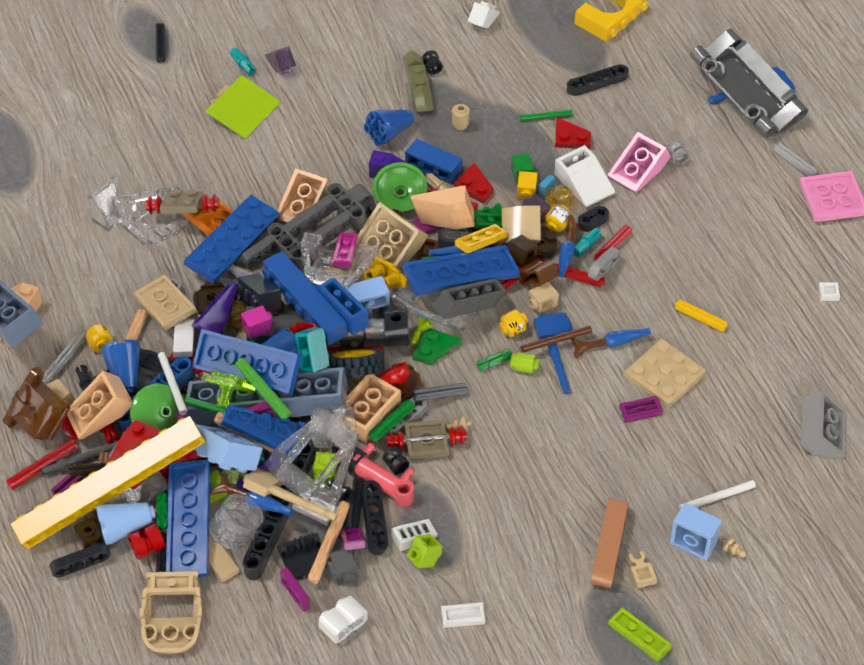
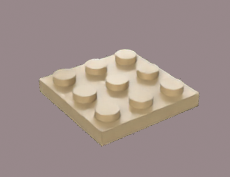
[624,338,706,408]

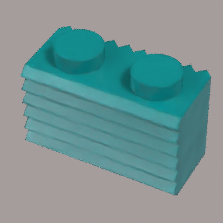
[295,328,330,372]

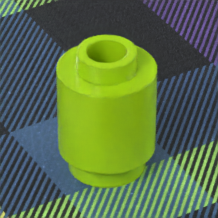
[510,352,540,374]

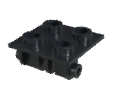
[277,532,328,578]

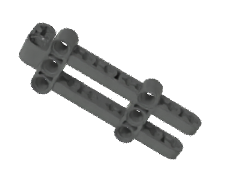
[241,183,376,282]

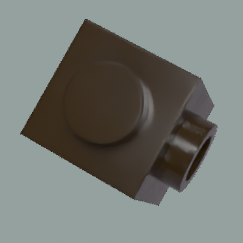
[508,235,538,266]
[73,517,104,549]

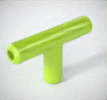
[410,314,433,346]

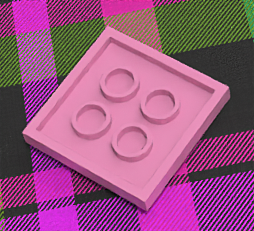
[799,171,864,222]

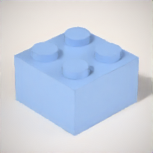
[670,503,722,561]

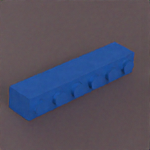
[263,251,348,346]

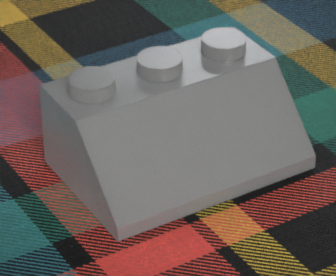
[800,390,846,459]

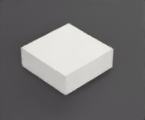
[818,282,840,301]

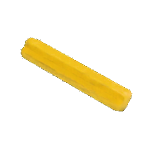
[675,299,728,332]

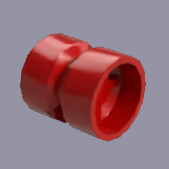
[128,524,165,560]

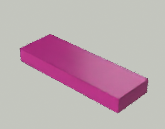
[332,232,358,268]

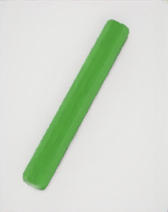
[235,358,291,420]

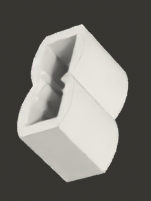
[319,595,368,644]

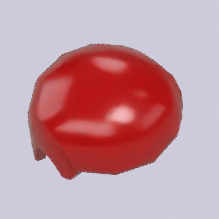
[380,361,410,387]

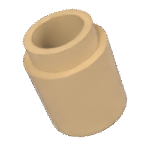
[452,104,470,130]

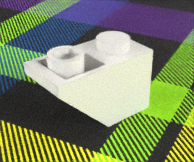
[468,1,500,29]

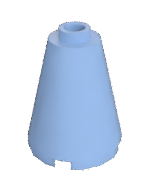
[96,503,156,545]

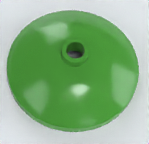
[373,162,427,213]
[130,384,186,431]

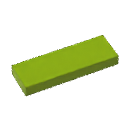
[608,607,672,662]

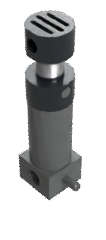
[246,306,408,349]

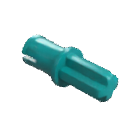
[230,48,257,76]
[574,228,602,257]

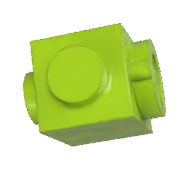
[313,452,337,485]
[407,534,443,569]

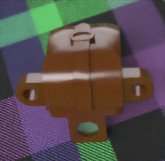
[3,367,71,441]

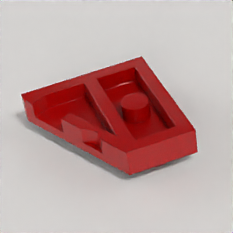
[555,118,591,149]
[454,163,494,204]

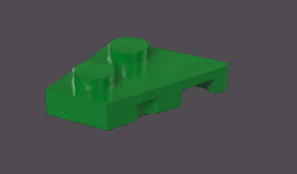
[474,203,502,230]
[413,328,462,366]

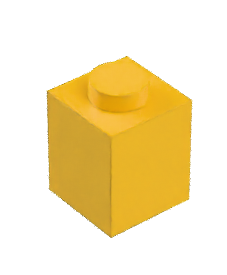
[517,171,537,201]

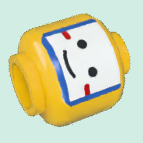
[544,205,571,232]

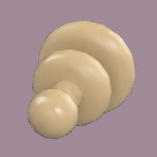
[445,416,472,432]
[722,537,746,558]

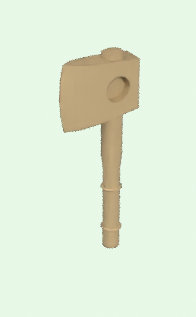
[243,468,338,522]

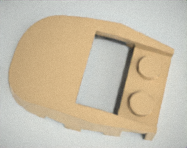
[139,571,202,654]

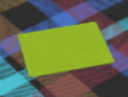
[205,75,281,139]

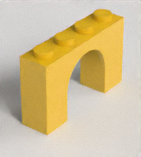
[574,0,649,42]

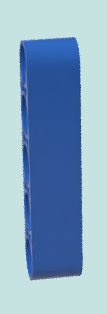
[117,357,196,432]

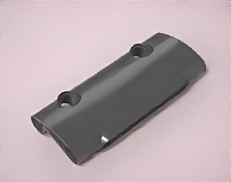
[690,29,808,138]

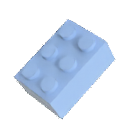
[194,424,263,473]

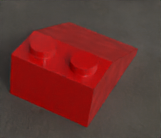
[107,420,161,490]

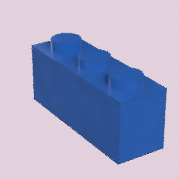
[405,138,463,184]
[318,278,369,335]

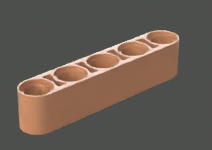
[591,498,629,588]

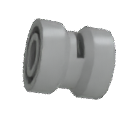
[666,140,689,165]

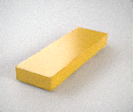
[455,224,508,254]

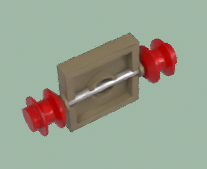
[145,190,220,215]
[386,420,467,460]

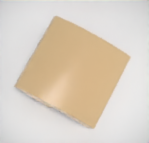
[502,206,541,245]

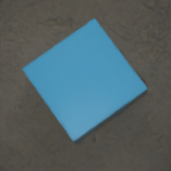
[538,175,555,200]

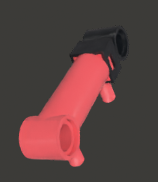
[332,440,415,507]

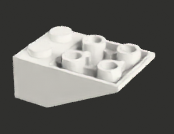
[554,145,615,208]

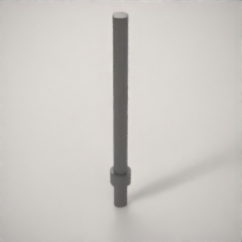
[42,441,118,476]

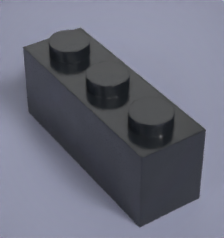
[236,273,282,311]

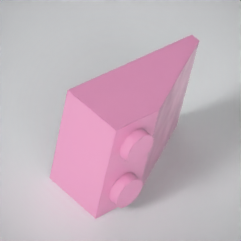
[607,132,671,193]

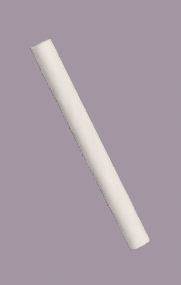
[158,352,188,415]
[679,480,756,509]

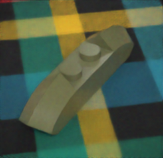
[403,50,434,112]

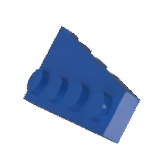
[220,405,306,458]

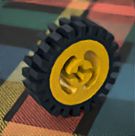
[324,348,385,377]

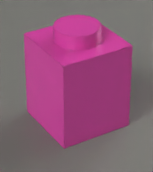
[241,305,273,339]

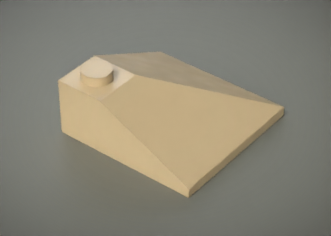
[355,202,429,269]

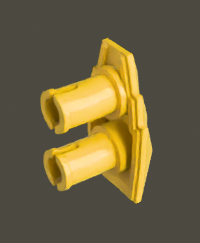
[364,256,408,290]

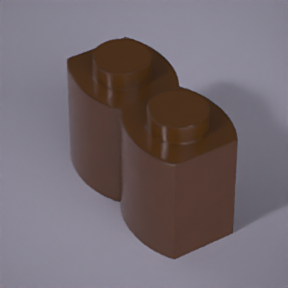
[518,260,559,287]

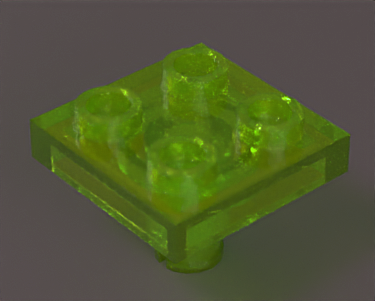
[201,370,255,407]

